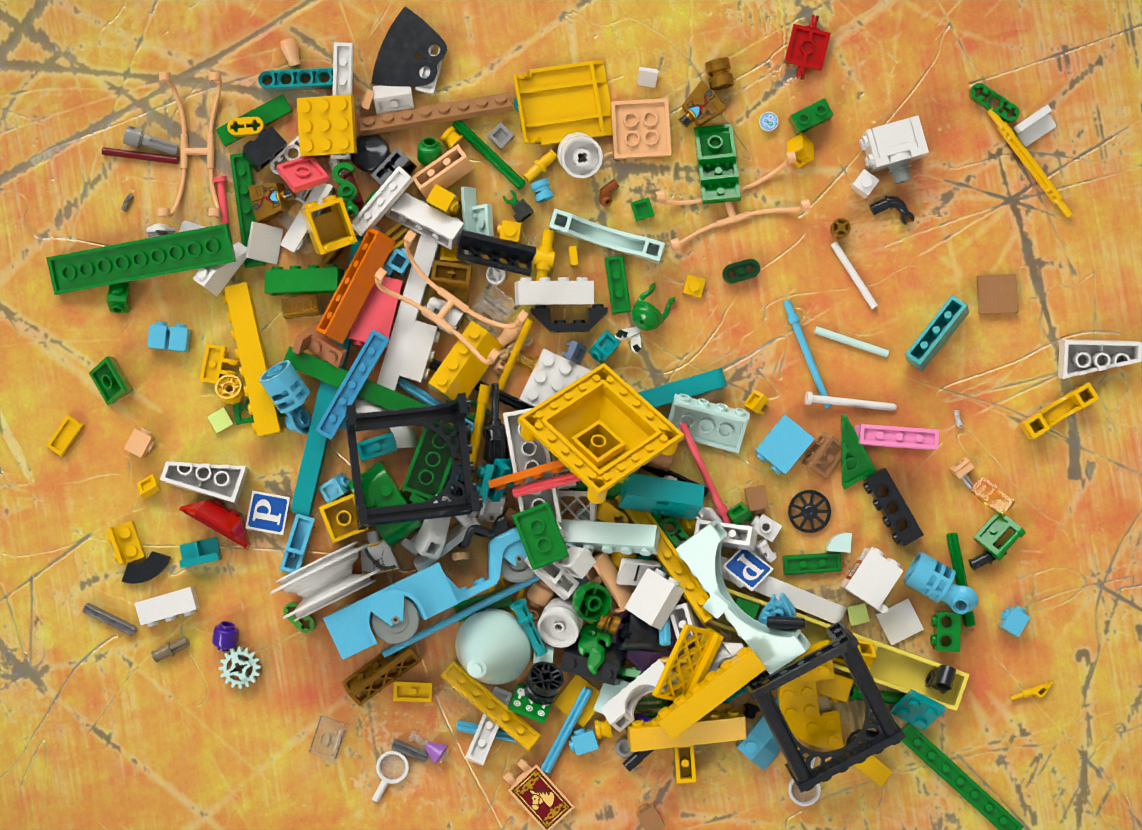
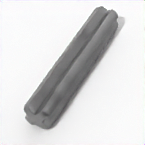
[82,603,137,636]

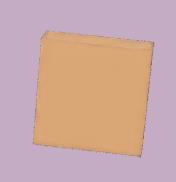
[359,89,374,112]

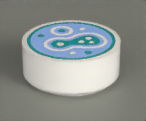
[759,112,778,132]

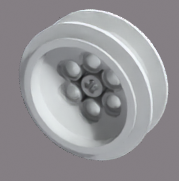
[270,541,381,622]

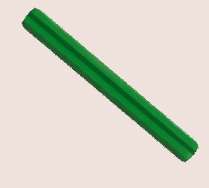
[452,120,525,190]
[946,532,976,627]

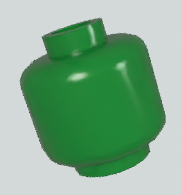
[417,137,442,166]

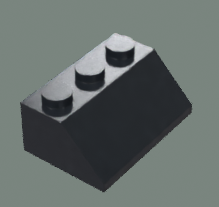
[560,633,628,686]

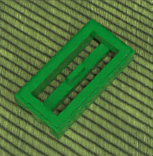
[634,696,666,717]

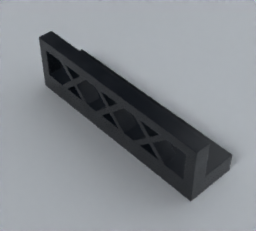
[456,230,536,276]

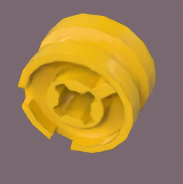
[215,374,245,405]

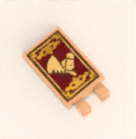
[503,757,575,830]

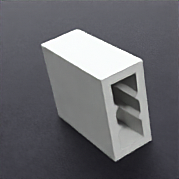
[624,568,684,630]

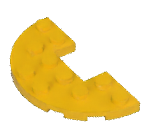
[778,640,843,749]

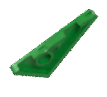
[841,414,877,489]

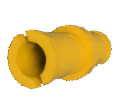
[522,149,558,184]

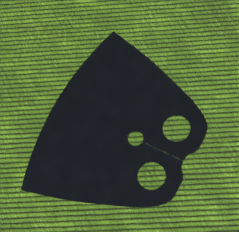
[371,6,447,86]

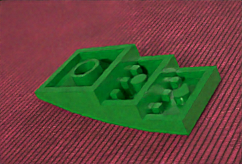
[694,124,741,205]

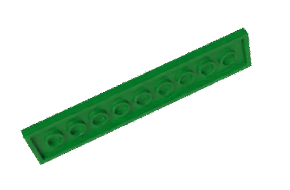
[46,223,236,295]

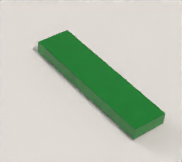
[215,94,293,147]

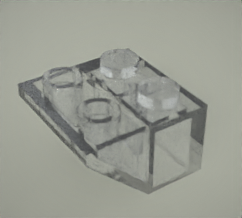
[465,283,520,339]

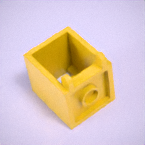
[301,195,358,255]

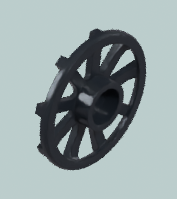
[788,490,831,533]

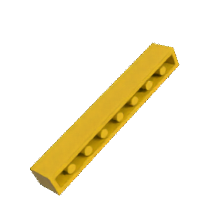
[222,282,283,437]

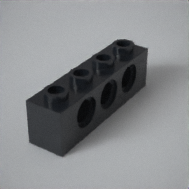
[863,468,924,546]

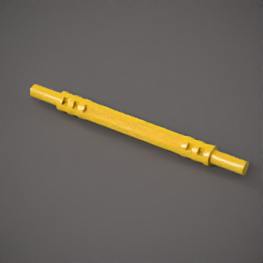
[987,108,1073,218]

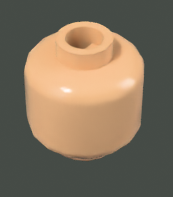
[527,579,555,608]

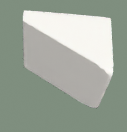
[637,67,658,88]

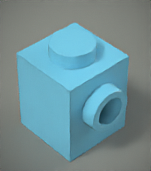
[386,248,412,276]
[998,606,1030,637]
[568,728,599,756]

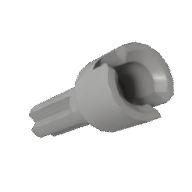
[123,125,179,155]

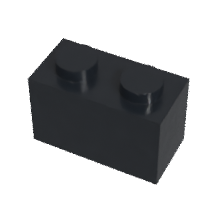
[242,126,287,172]

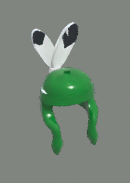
[615,283,675,353]

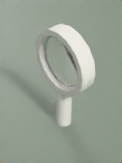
[372,750,409,803]
[788,757,821,806]

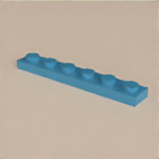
[315,329,390,440]

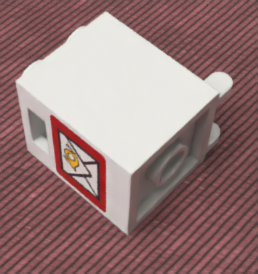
[840,547,903,613]

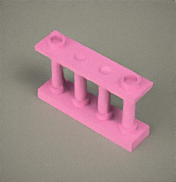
[854,424,939,450]

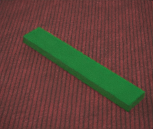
[230,153,265,268]

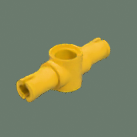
[534,229,555,281]

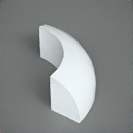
[355,397,418,448]

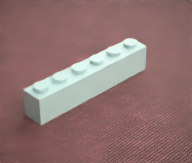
[558,520,660,556]

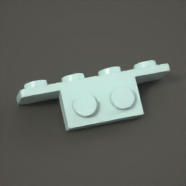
[461,186,494,264]

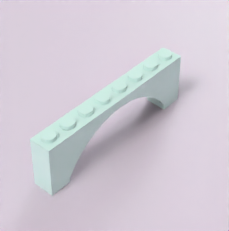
[676,519,811,675]

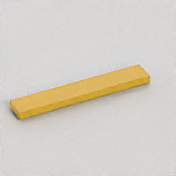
[440,661,542,752]

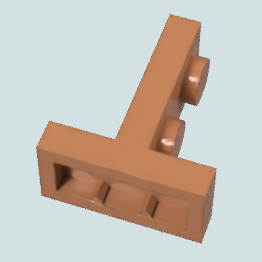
[292,322,347,368]

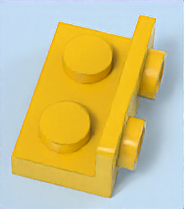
[106,521,146,565]

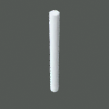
[830,241,878,309]

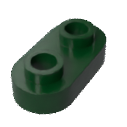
[722,259,760,284]

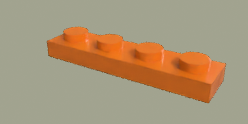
[488,460,565,491]

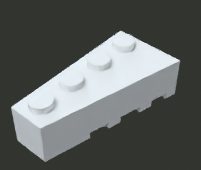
[1058,339,1142,379]
[160,461,249,505]

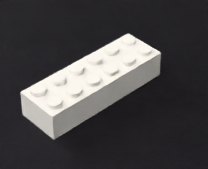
[503,408,563,523]

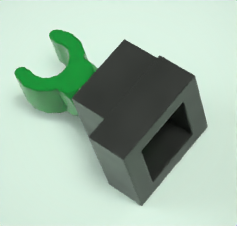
[503,190,534,223]

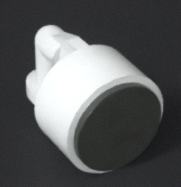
[421,297,467,335]

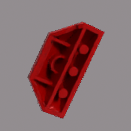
[179,498,251,549]

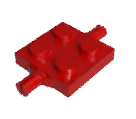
[784,15,831,80]

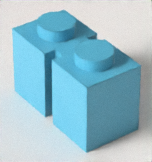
[147,321,192,352]

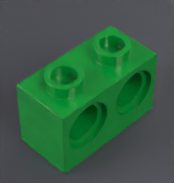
[788,98,834,136]
[930,611,961,652]

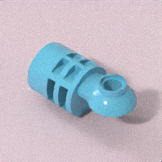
[259,360,311,434]
[903,552,978,614]

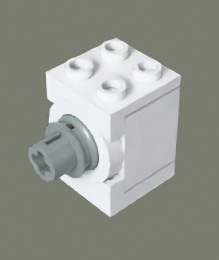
[859,115,929,184]

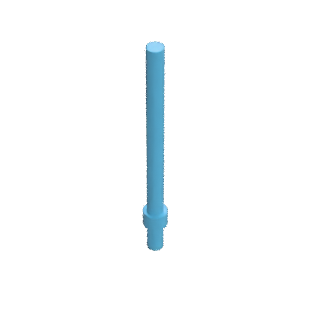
[783,299,832,409]

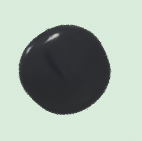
[351,134,391,173]

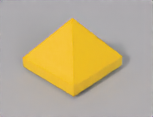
[680,518,698,537]

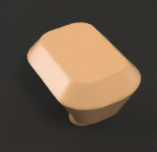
[494,360,507,375]

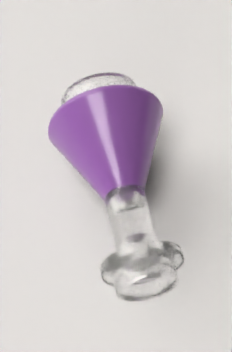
[408,729,450,764]

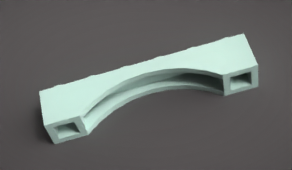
[549,209,665,264]

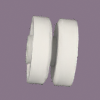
[557,132,603,178]
[537,597,584,648]

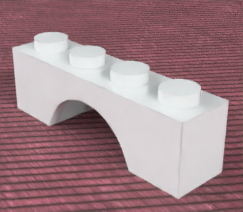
[600,659,678,732]

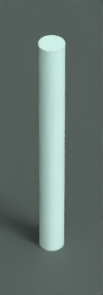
[814,326,889,358]

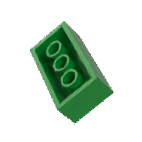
[401,420,457,499]

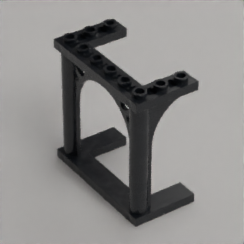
[345,393,483,530]
[744,621,906,793]

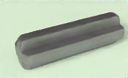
[392,739,429,763]

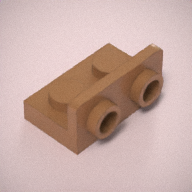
[802,432,841,479]

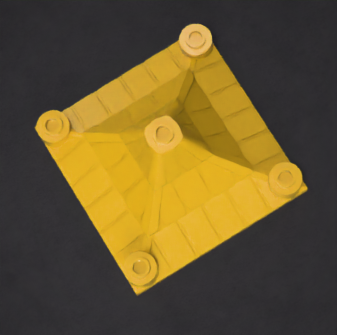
[518,363,684,504]

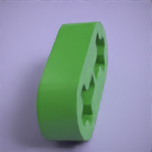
[283,602,316,633]

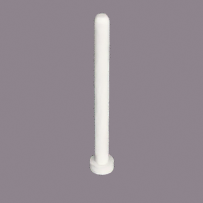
[805,391,897,411]

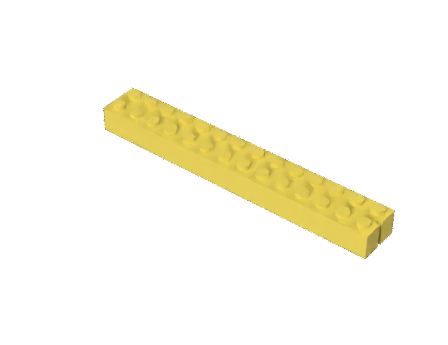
[707,587,970,711]

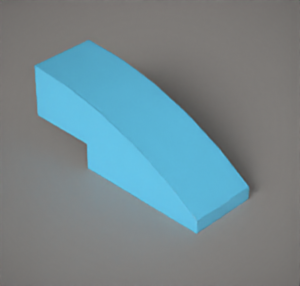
[279,513,315,574]

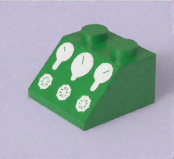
[508,682,552,724]

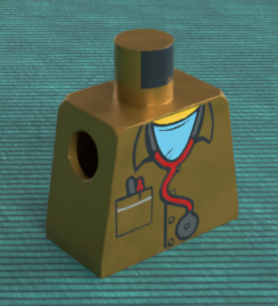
[678,81,726,128]
[248,183,296,223]

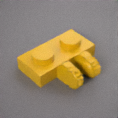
[199,343,239,384]

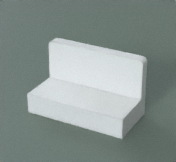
[373,85,414,114]
[1012,105,1056,147]

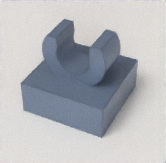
[561,340,587,365]

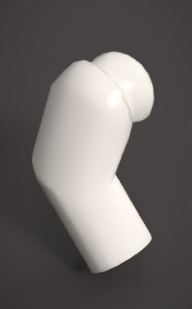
[695,507,722,523]

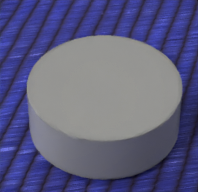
[615,737,633,758]

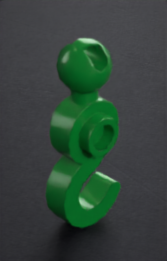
[332,162,359,218]

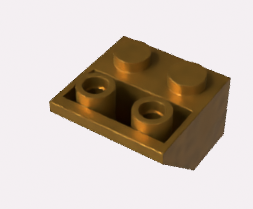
[430,260,473,305]

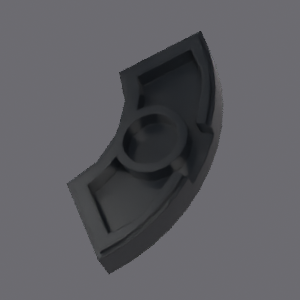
[121,551,171,584]

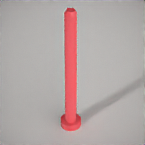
[213,176,231,233]

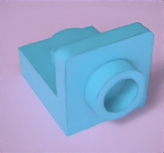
[318,473,351,503]

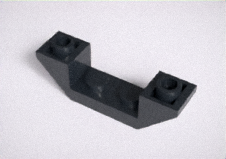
[531,304,608,333]

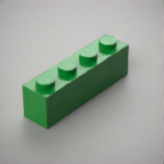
[264,264,344,296]

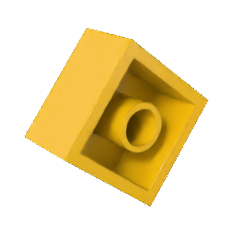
[319,494,371,543]

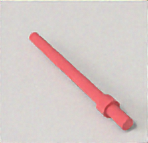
[679,422,732,524]

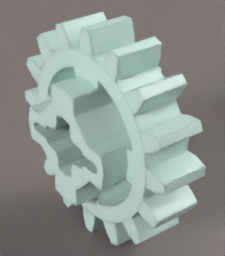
[219,646,262,689]

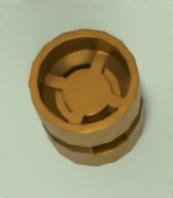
[705,57,735,91]

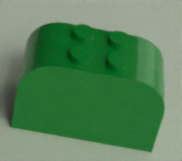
[348,461,423,547]

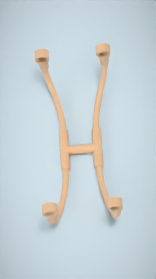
[158,72,222,219]
[655,151,811,251]
[374,230,529,365]

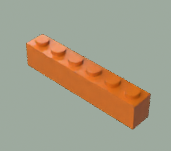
[315,228,396,344]

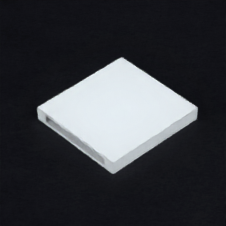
[245,222,283,265]
[875,598,924,646]

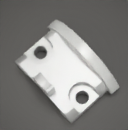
[479,494,507,522]
[752,538,777,562]

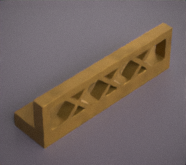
[342,644,421,706]

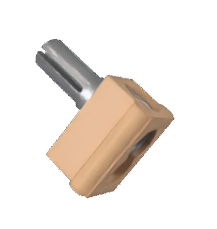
[949,457,974,489]

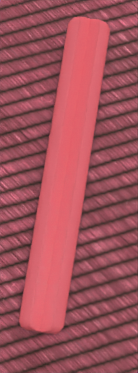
[512,472,582,497]

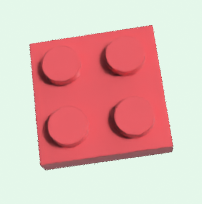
[277,156,329,193]

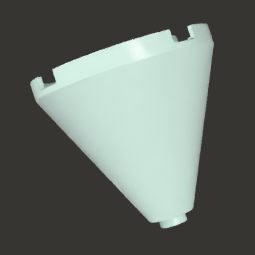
[455,609,532,685]

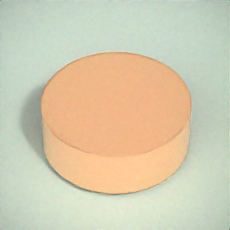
[450,552,470,561]

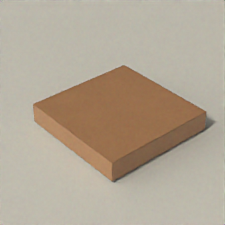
[977,274,1018,315]

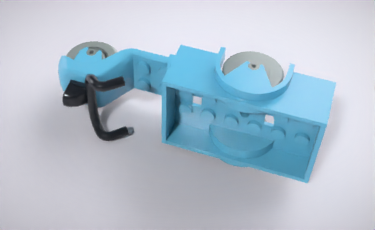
[323,514,536,660]

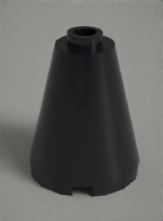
[616,612,672,653]

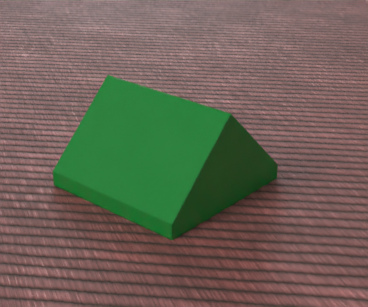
[89,356,134,405]

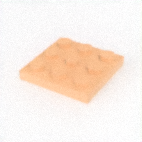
[611,98,672,160]

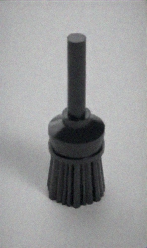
[483,383,509,462]

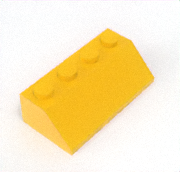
[428,321,503,402]

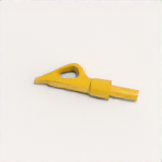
[1010,681,1054,701]

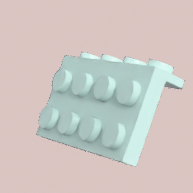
[668,394,750,453]

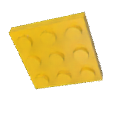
[297,94,357,157]

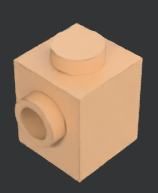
[124,427,156,458]

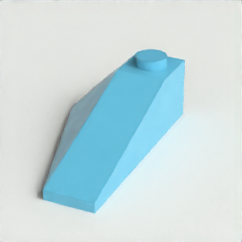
[735,697,780,771]

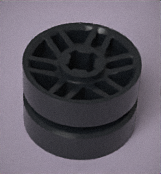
[524,662,564,705]

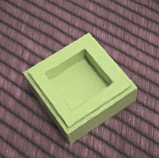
[207,407,234,433]
[846,603,870,626]

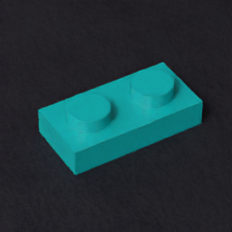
[357,432,398,462]

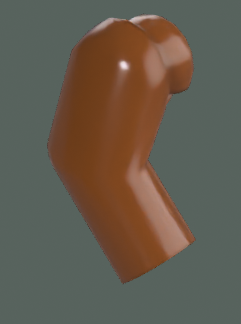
[599,179,619,207]

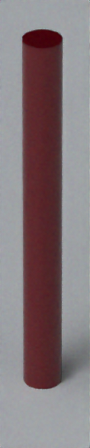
[102,147,179,164]

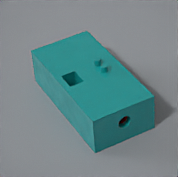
[619,473,705,520]

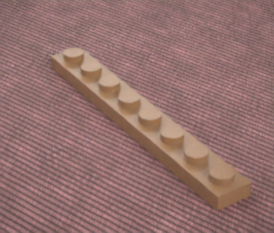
[359,92,512,136]

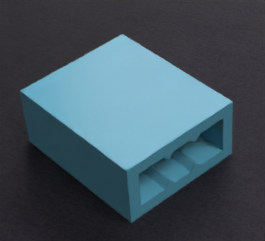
[754,414,815,475]

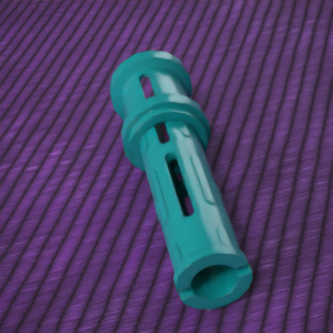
[510,598,548,657]

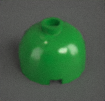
[572,582,612,622]

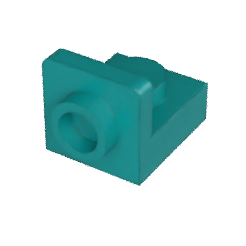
[588,330,621,364]

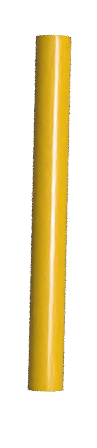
[498,318,534,390]

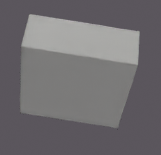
[487,122,515,150]

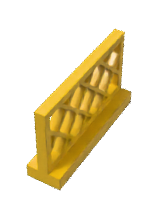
[652,624,724,701]

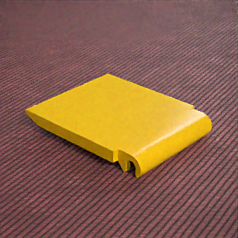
[513,60,613,146]

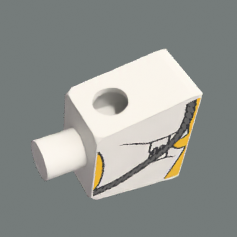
[361,530,400,574]

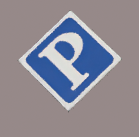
[245,491,290,535]
[722,549,774,591]

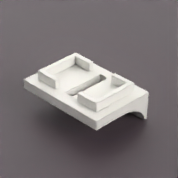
[616,558,661,586]

